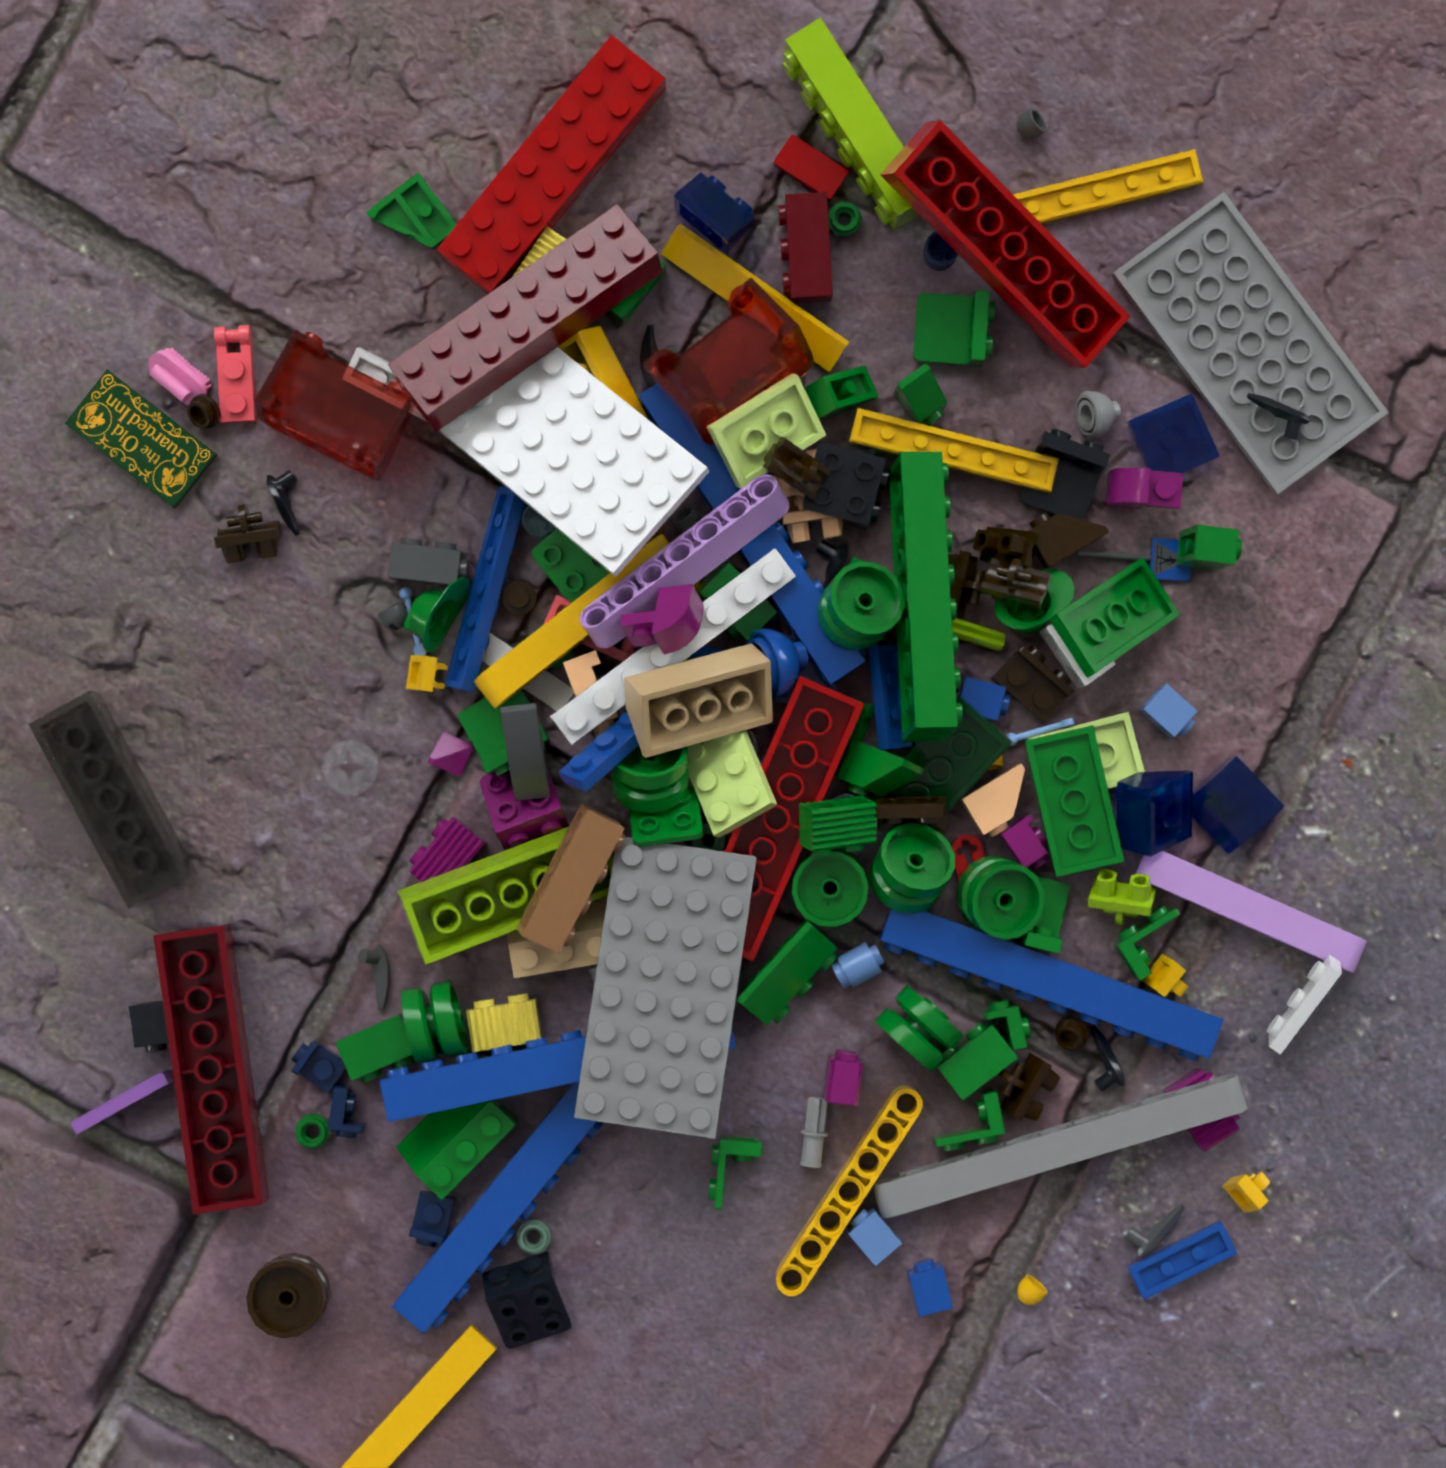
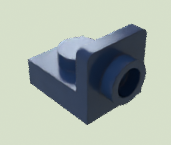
[291,1040,346,1093]
[328,1084,367,1138]
[409,1190,455,1247]

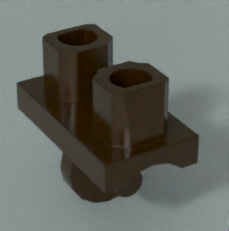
[763,437,832,500]
[214,504,281,564]
[973,527,1039,568]
[948,550,990,618]
[980,558,1052,610]
[999,1053,1060,1121]

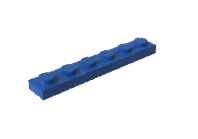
[445,486,526,693]
[559,645,722,792]

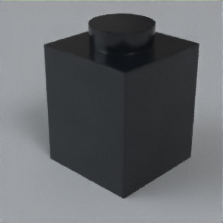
[129,1000,169,1053]

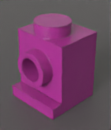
[998,814,1050,870]

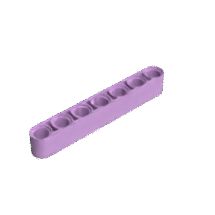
[580,474,790,648]
[1136,845,1368,973]

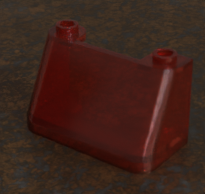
[642,278,814,445]
[254,330,415,481]

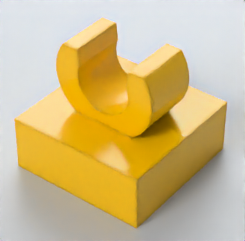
[406,655,448,692]
[1141,953,1188,998]
[1222,1171,1270,1213]

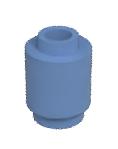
[831,942,885,989]

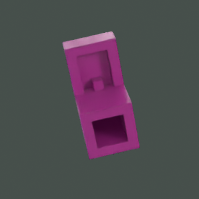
[1105,468,1183,510]
[620,584,704,654]

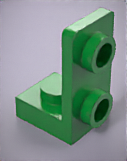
[1021,877,1070,953]
[1113,905,1180,981]
[933,1089,1005,1151]
[708,1136,762,1210]

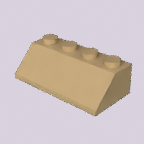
[624,643,773,758]
[507,895,608,978]

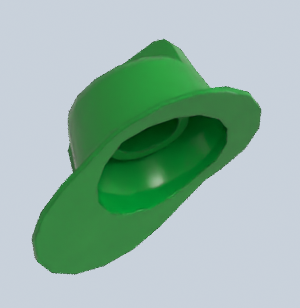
[994,569,1075,634]
[404,577,470,653]

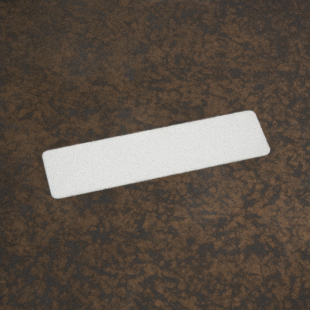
[482,632,574,711]

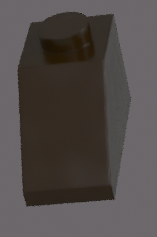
[1029,513,1109,569]

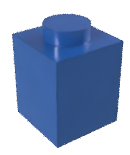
[958,677,1010,722]
[907,1259,953,1317]

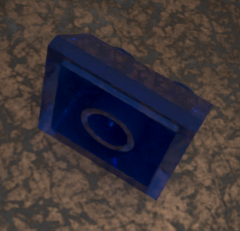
[674,172,754,255]
[1180,756,1285,854]
[1116,770,1193,857]

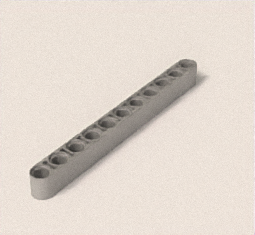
[872,1074,1248,1218]

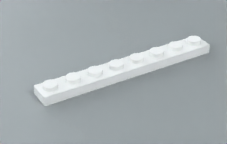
[550,548,796,745]

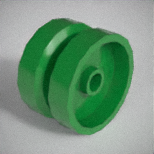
[817,561,905,650]
[612,746,689,813]
[869,823,955,914]
[792,848,869,927]
[956,855,1045,940]
[401,979,467,1065]
[874,984,964,1072]

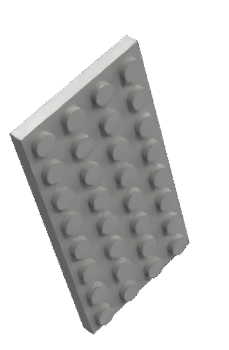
[1111,192,1389,496]
[574,837,757,1139]

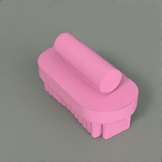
[148,348,213,406]

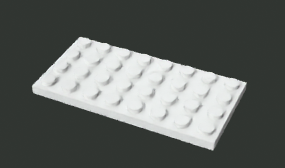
[410,347,709,577]

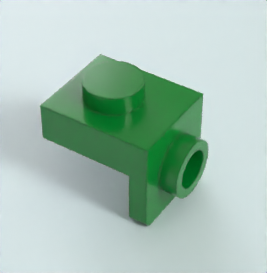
[981,1000,1031,1050]

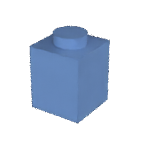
[1138,683,1198,738]
[847,1207,902,1266]

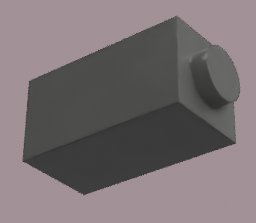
[387,538,469,587]

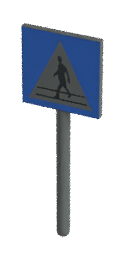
[1076,538,1191,582]

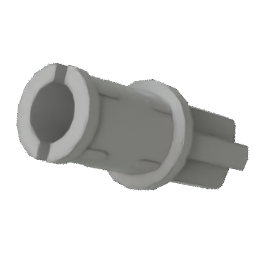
[800,1097,828,1168]

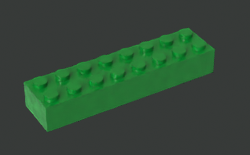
[888,452,963,742]

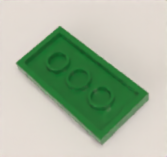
[1049,557,1180,678]
[1024,725,1125,877]

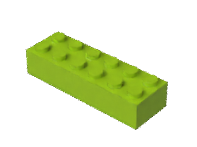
[782,17,919,231]
[397,827,613,965]

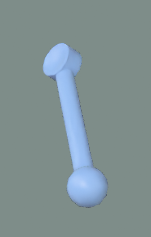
[399,587,427,656]
[1006,718,1075,746]

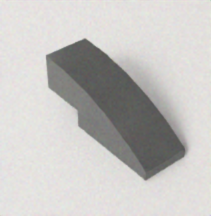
[500,703,550,801]

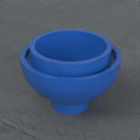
[747,629,809,698]

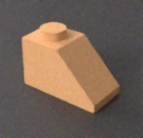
[960,763,1025,837]

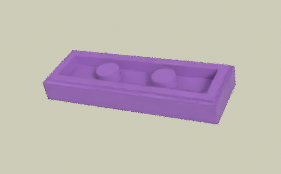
[71,1069,174,1135]

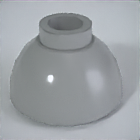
[1075,391,1121,439]

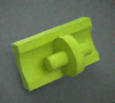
[1088,869,1156,925]

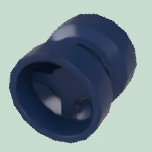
[923,231,958,271]

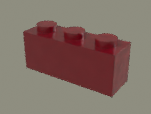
[778,192,833,304]

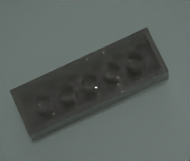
[28,691,198,909]

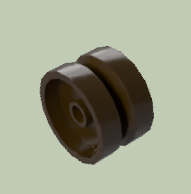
[246,1253,331,1338]

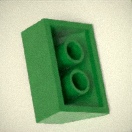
[736,918,837,1025]
[396,1099,519,1200]

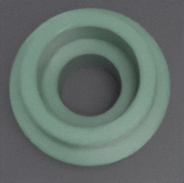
[516,1219,551,1255]

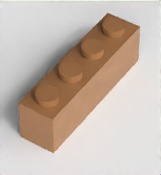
[516,803,625,954]

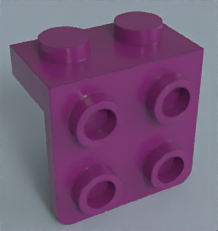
[480,767,570,850]

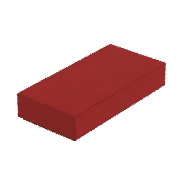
[773,134,849,202]

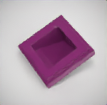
[427,731,474,777]

